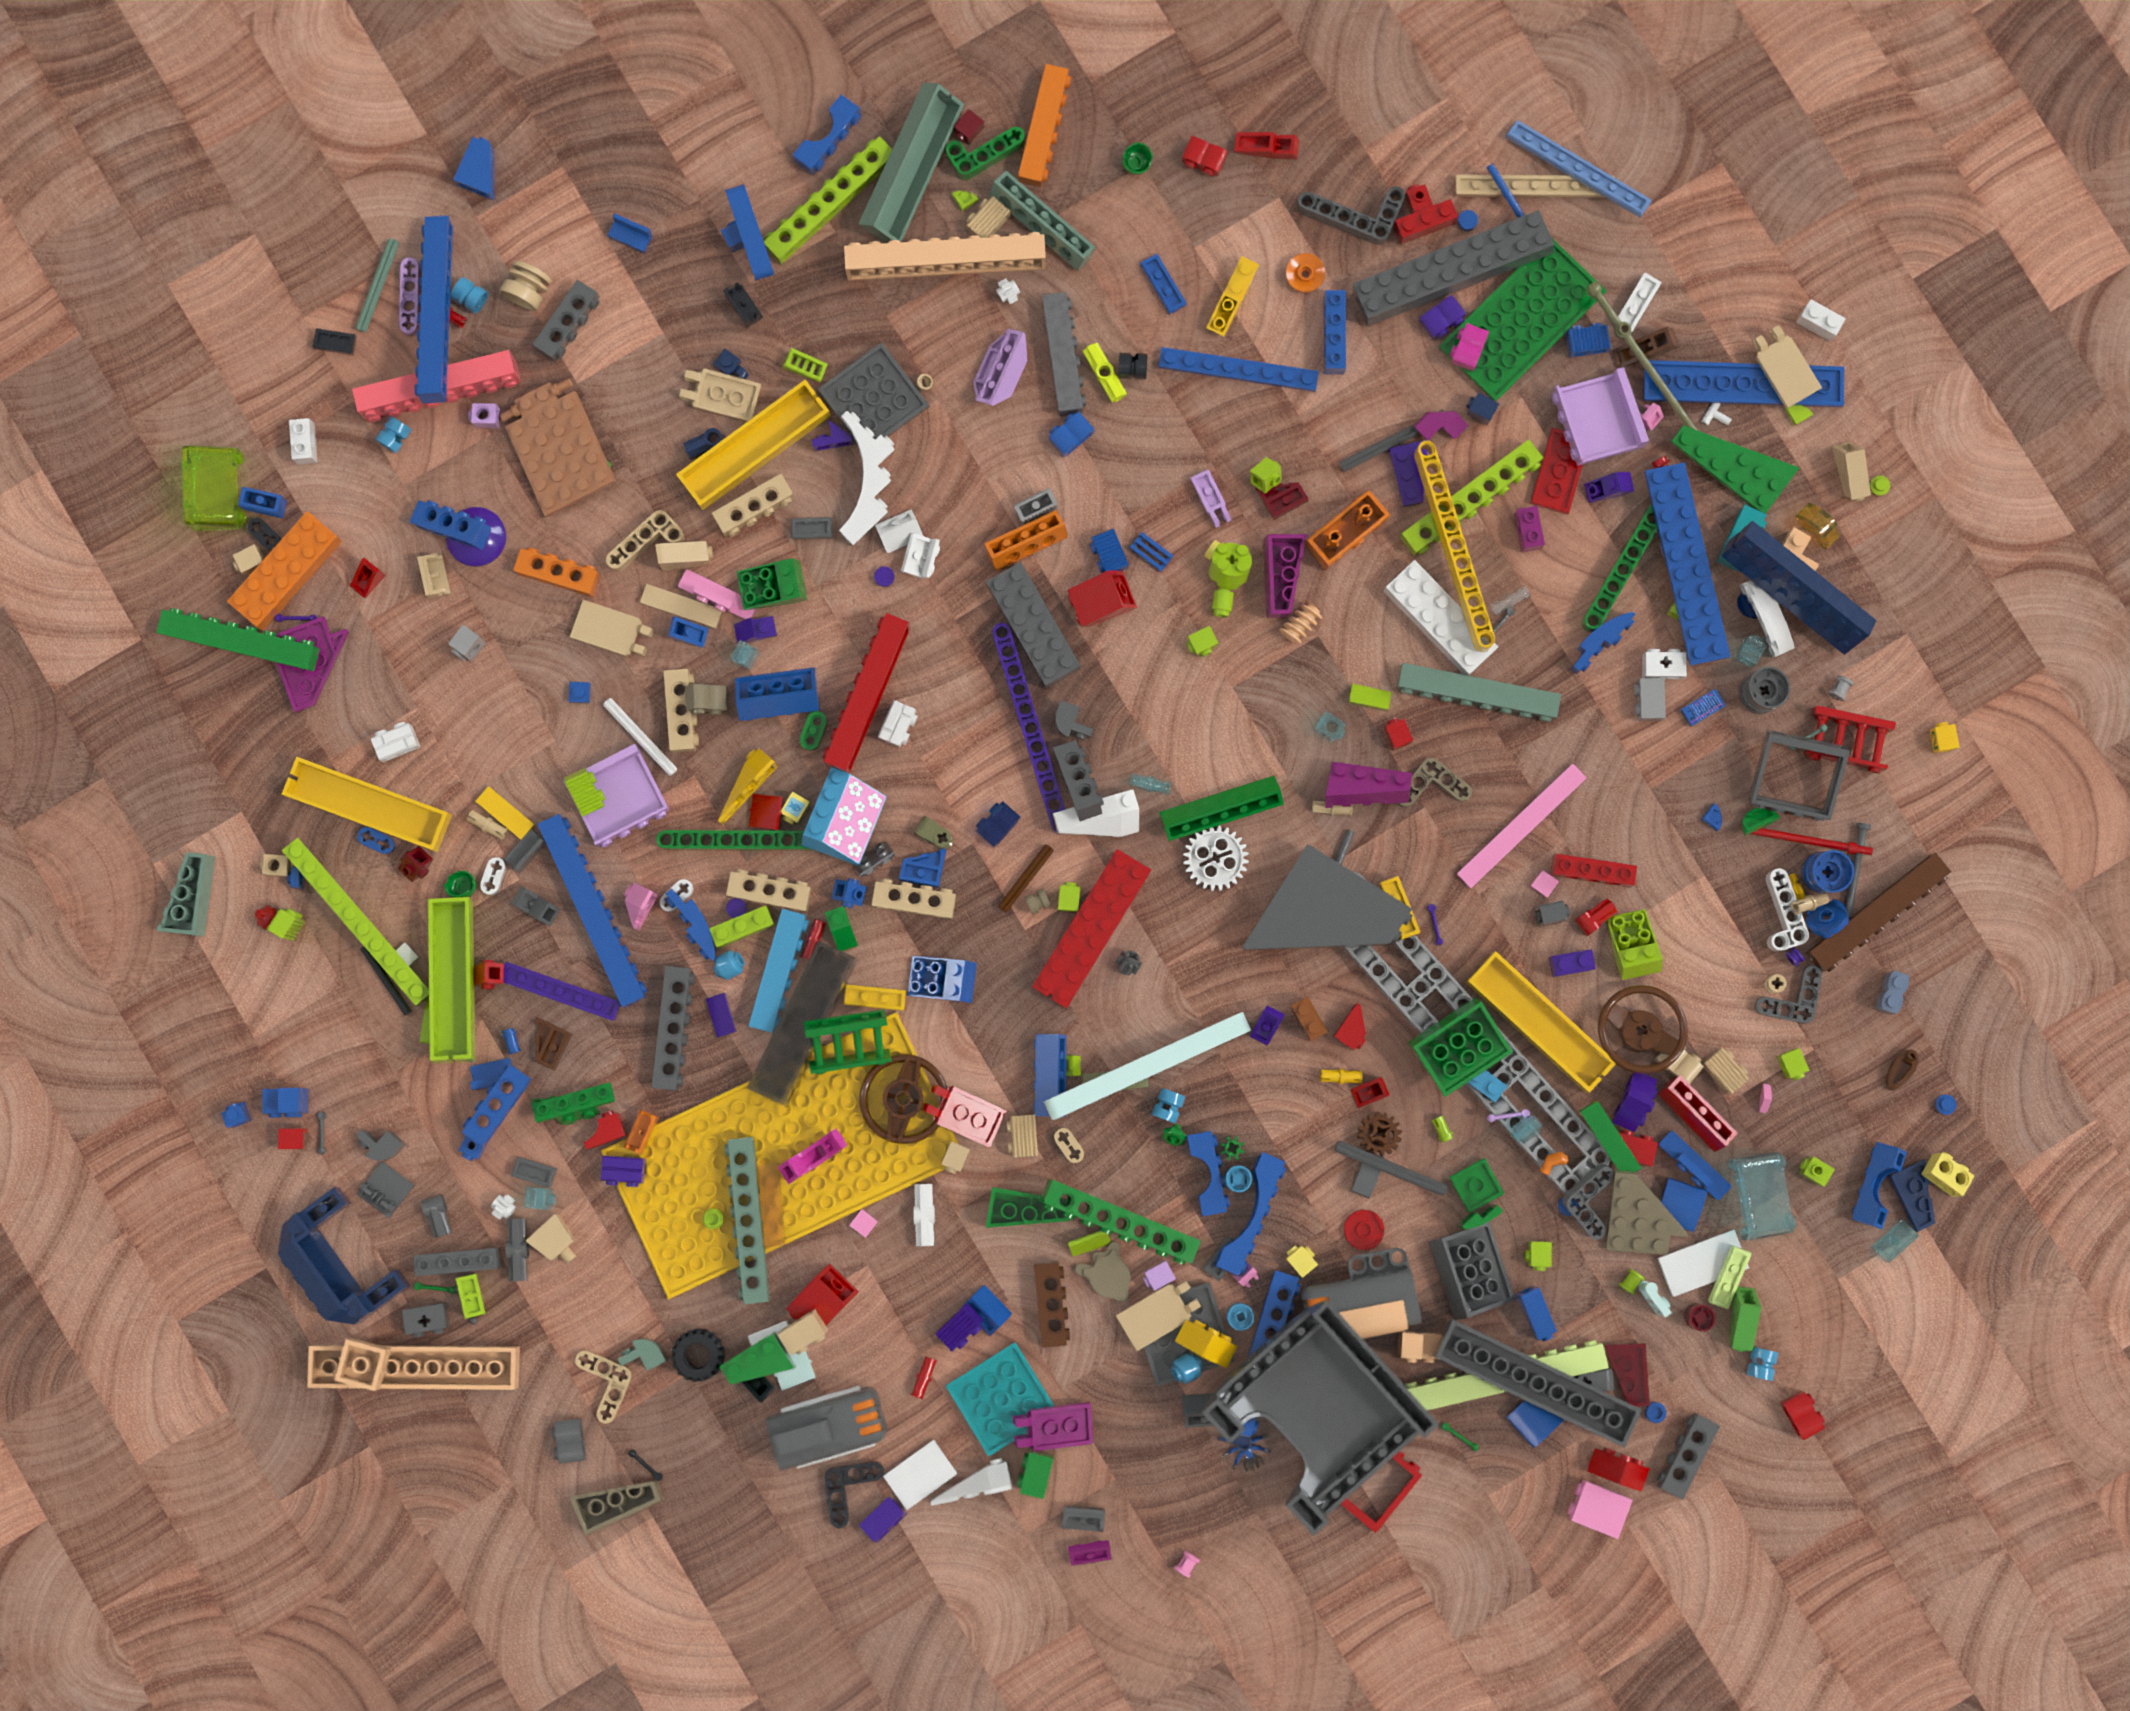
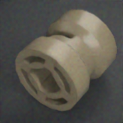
[1025,888,1051,915]

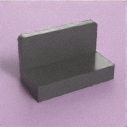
[504,829,546,873]

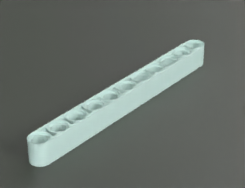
[1044,1012,1251,1120]

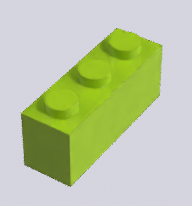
[709,905,775,949]

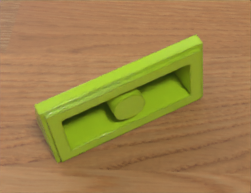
[1348,684,1392,712]
[1068,1231,1111,1256]

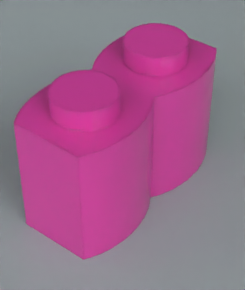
[1450,323,1489,372]

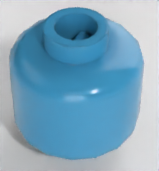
[713,950,745,980]
[1171,1353,1203,1384]

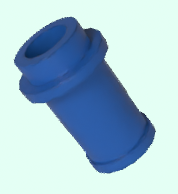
[501,1028,521,1055]

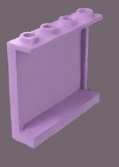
[1551,367,1649,466]
[563,744,670,848]

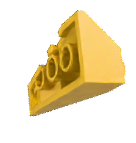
[718,748,778,825]

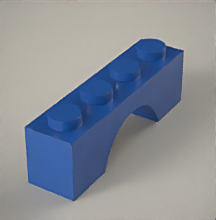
[793,94,861,175]
[1187,1131,1230,1216]
[1852,1142,1907,1230]

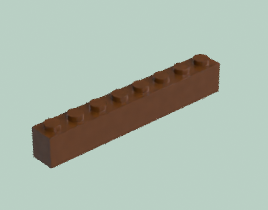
[1806,853,1951,972]

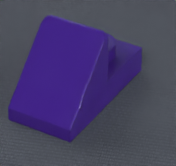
[812,421,854,451]
[734,616,777,644]
[1250,1005,1285,1046]

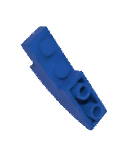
[1571,612,1635,674]
[665,888,715,961]

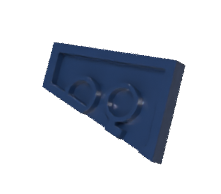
[1888,1159,1935,1232]

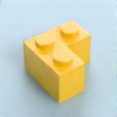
[1175,1319,1238,1369]

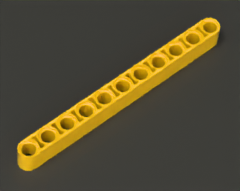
[1414,441,1495,652]

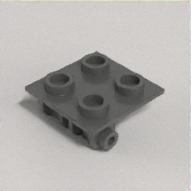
[357,1161,415,1218]

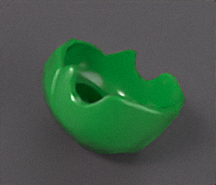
[1122,142,1153,175]
[443,871,477,898]

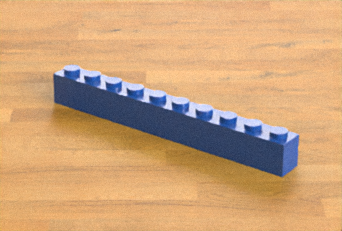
[415,215,453,404]
[537,814,648,1008]

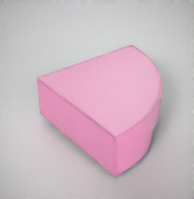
[1759,1084,1772,1113]

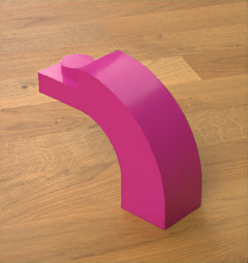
[778,1128,847,1184]

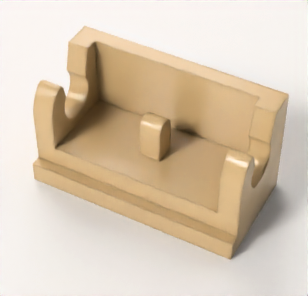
[417,553,451,599]

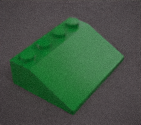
[1407,998,1513,1097]

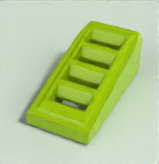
[782,348,828,383]

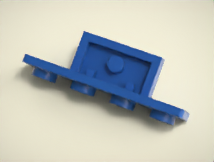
[1658,1131,1731,1200]

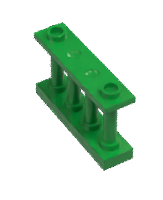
[803,1009,892,1074]

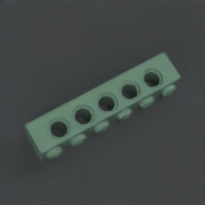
[989,171,1096,271]

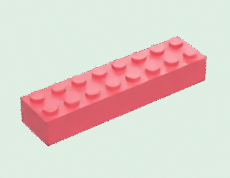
[352,350,521,422]

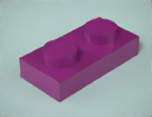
[1068,1540,1112,1566]

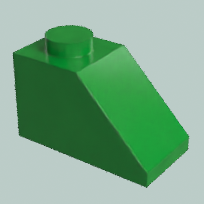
[825,906,858,952]

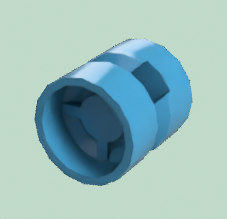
[450,277,489,314]
[375,416,412,454]
[1151,1088,1186,1124]
[1224,1165,1252,1192]
[1226,1302,1254,1331]
[1746,1347,1779,1381]

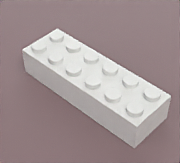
[1383,560,1498,676]

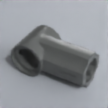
[421,1194,452,1238]

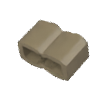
[685,684,727,716]

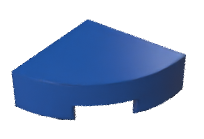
[1701,803,1722,831]

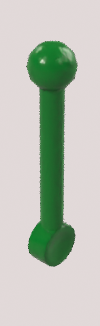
[414,1282,456,1294]
[1442,1422,1479,1451]

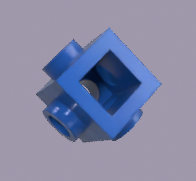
[831,878,866,909]

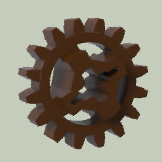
[1357,1112,1402,1157]

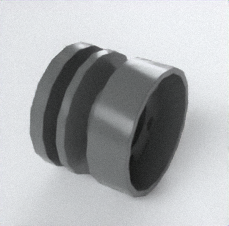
[1739,667,1790,714]

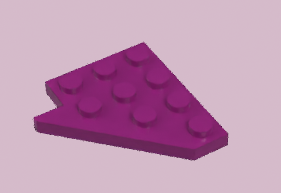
[276,616,349,713]

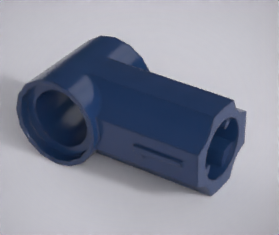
[683,428,724,459]

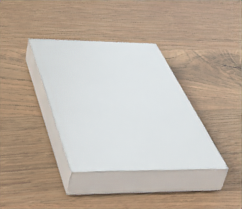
[883,1440,958,1510]

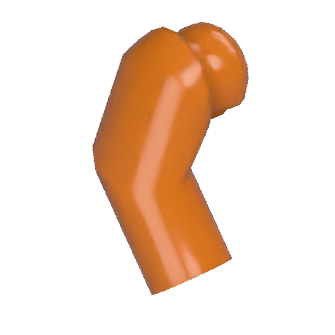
[1539,1152,1568,1176]

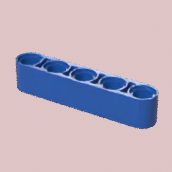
[725,184,775,281]

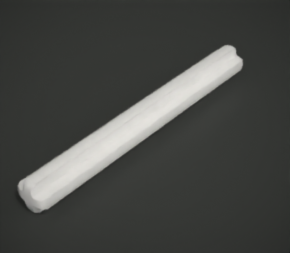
[603,698,677,776]

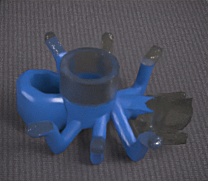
[1218,1419,1272,1472]

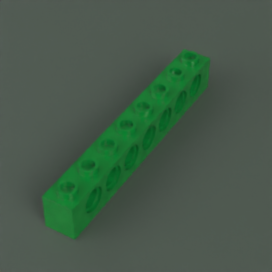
[1039,1179,1201,1265]

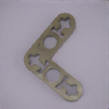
[1398,758,1472,808]

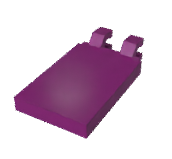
[1012,1402,1093,1451]

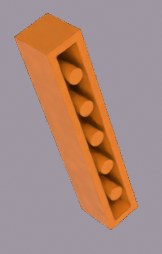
[1018,64,1072,187]

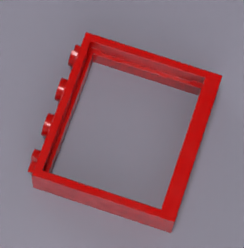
[1341,1451,1423,1533]

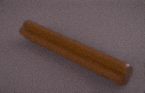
[998,844,1054,912]

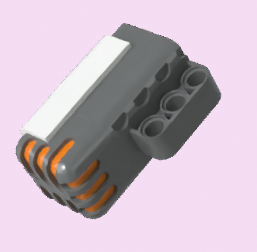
[766,1385,887,1471]

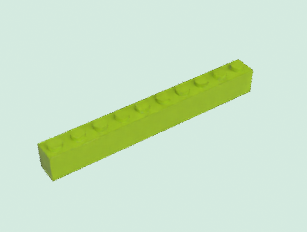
[282,838,429,1007]

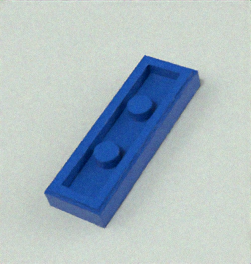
[1140,253,1187,315]

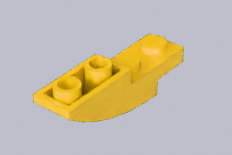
[1206,256,1260,337]

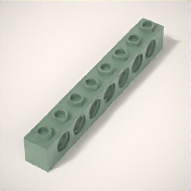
[725,1137,770,1304]

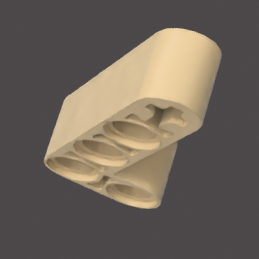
[606,510,685,572]

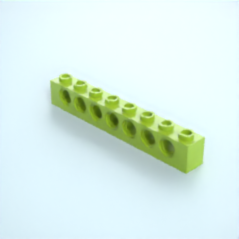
[764,136,892,264]
[1400,439,1543,556]

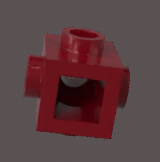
[398,846,433,882]

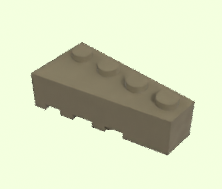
[570,1481,666,1535]

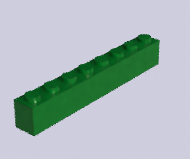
[156,608,320,672]

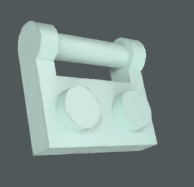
[1638,1281,1672,1318]

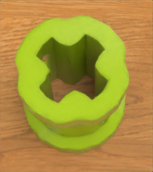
[1618,1268,1645,1296]

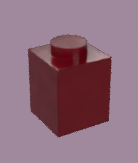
[954,109,984,145]

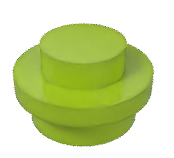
[1870,476,1890,496]
[703,1209,724,1229]

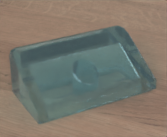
[1872,1220,1919,1263]

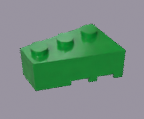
[720,1331,796,1384]

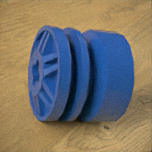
[1802,850,1854,894]

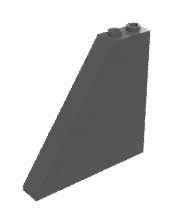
[1242,844,1413,951]

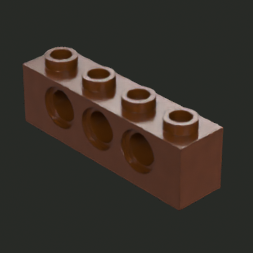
[1034,1262,1070,1348]

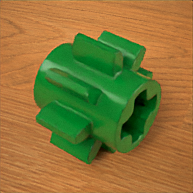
[1220,1136,1245,1160]

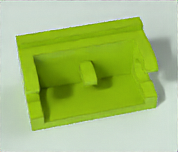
[456,1274,485,1319]

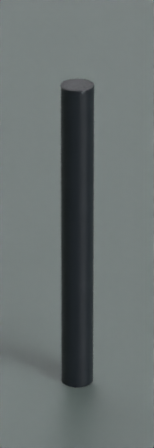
[360,946,412,1016]

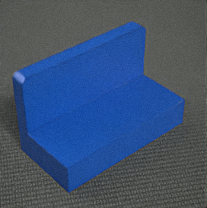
[608,213,653,254]
[470,1058,512,1090]
[962,1285,1012,1336]

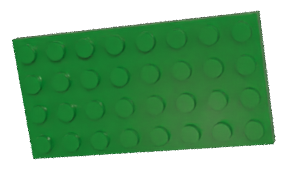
[1438,237,1607,402]

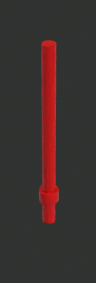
[1750,828,1873,856]

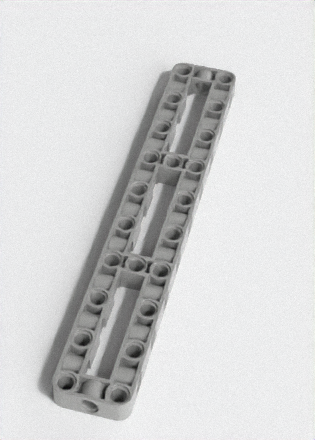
[1342,872,1611,1194]

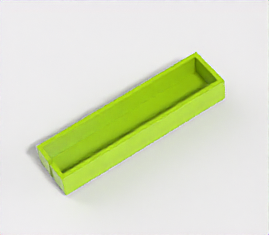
[428,897,475,1064]

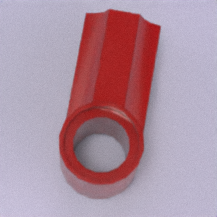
[1575,898,1618,936]

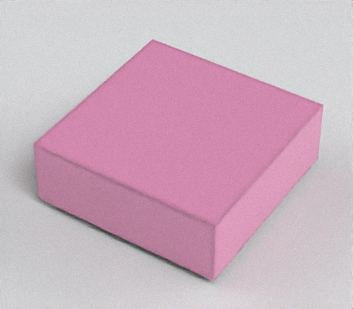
[1530,870,1559,898]
[849,1209,878,1238]

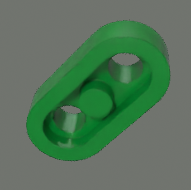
[800,711,827,751]

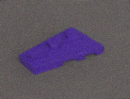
[1389,440,1427,507]

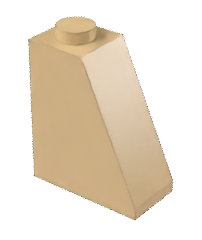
[1832,442,1871,501]
[656,541,714,571]

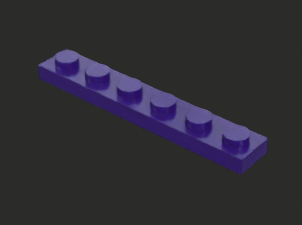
[503,962,621,1021]

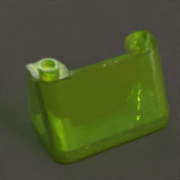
[182,445,245,531]

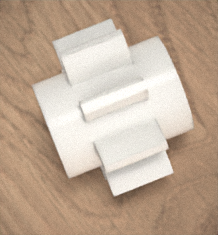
[996,278,1020,304]
[490,1195,516,1220]

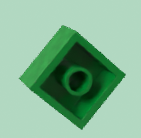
[1017,1449,1054,1499]

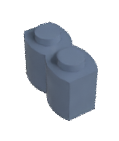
[1876,971,1909,1015]

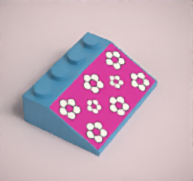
[802,767,887,866]

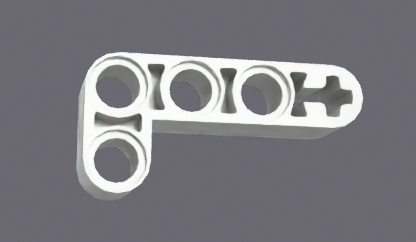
[1766,868,1809,952]

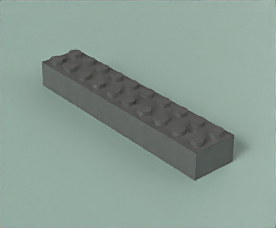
[1353,210,1554,327]
[1433,1318,1642,1448]

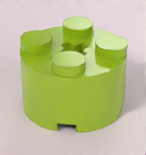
[1209,543,1252,590]

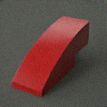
[1234,132,1299,159]

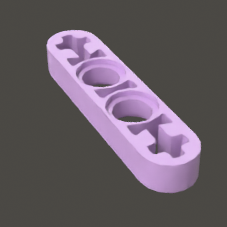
[399,257,420,336]

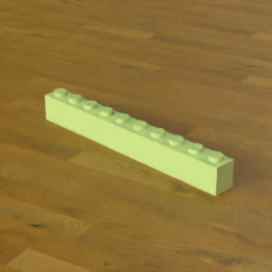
[1404,1340,1609,1410]

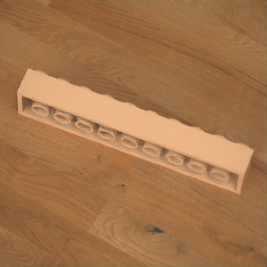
[844,232,1046,281]
[307,1345,520,1390]

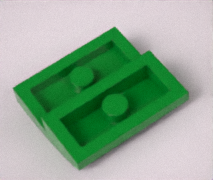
[1457,1204,1503,1229]

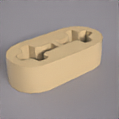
[1054,1128,1084,1163]

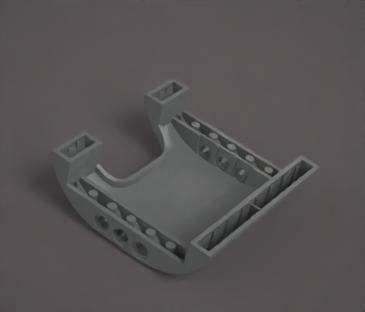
[1202,1300,1439,1536]

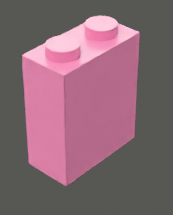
[1567,1480,1633,1539]

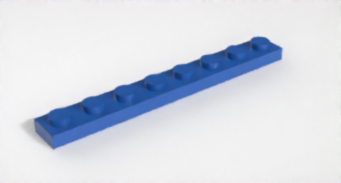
[1158,347,1319,392]

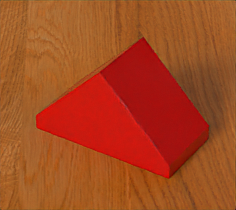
[350,558,386,598]
[1350,1077,1390,1108]

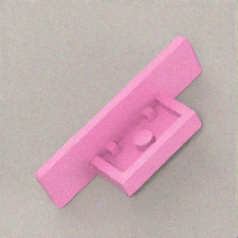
[678,569,756,619]

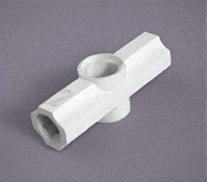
[914,1184,935,1246]

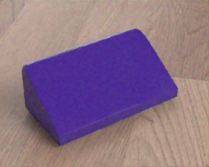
[706,993,737,1038]

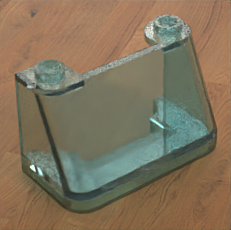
[1728,1152,1796,1241]

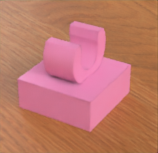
[1639,403,1664,431]
[1232,1260,1258,1288]

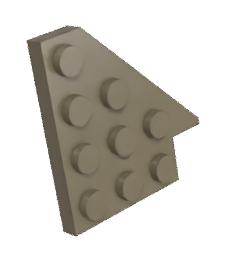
[1605,1170,1688,1255]

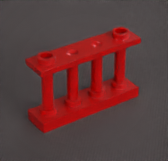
[1803,705,1896,774]

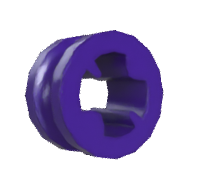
[1785,947,1805,967]

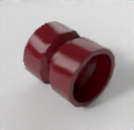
[1684,1304,1716,1331]

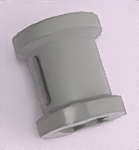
[1828,675,1854,701]

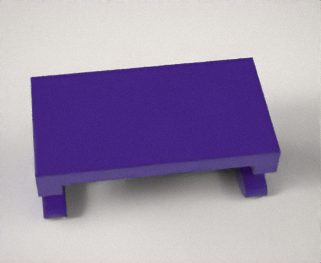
[859,1496,907,1543]

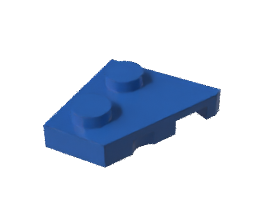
[899,849,946,888]

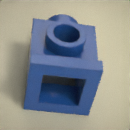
[221,1102,252,1128]
[458,1136,486,1161]

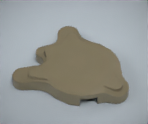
[1075,1242,1130,1302]

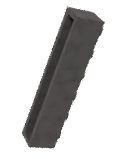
[1042,292,1086,416]

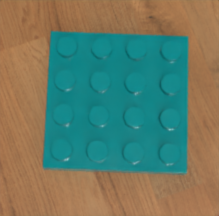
[946,1342,1055,1457]

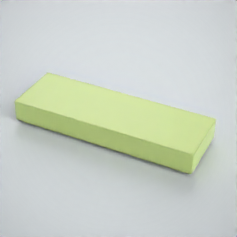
[1708,1245,1752,1309]

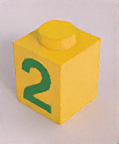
[1930,722,1960,754]

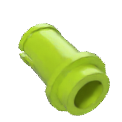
[1431,1116,1453,1143]

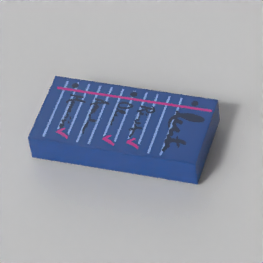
[1680,689,1726,727]

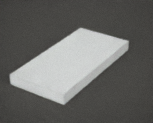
[1657,1230,1749,1297]

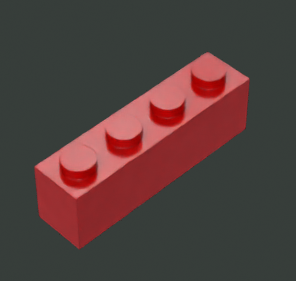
[1657,1075,1737,1152]

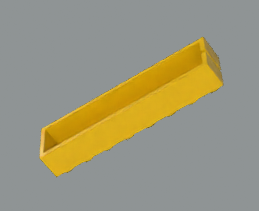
[676,380,831,511]
[282,757,452,853]
[1465,951,1616,1093]

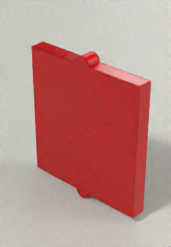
[748,794,783,830]

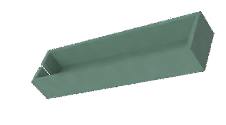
[859,82,964,243]

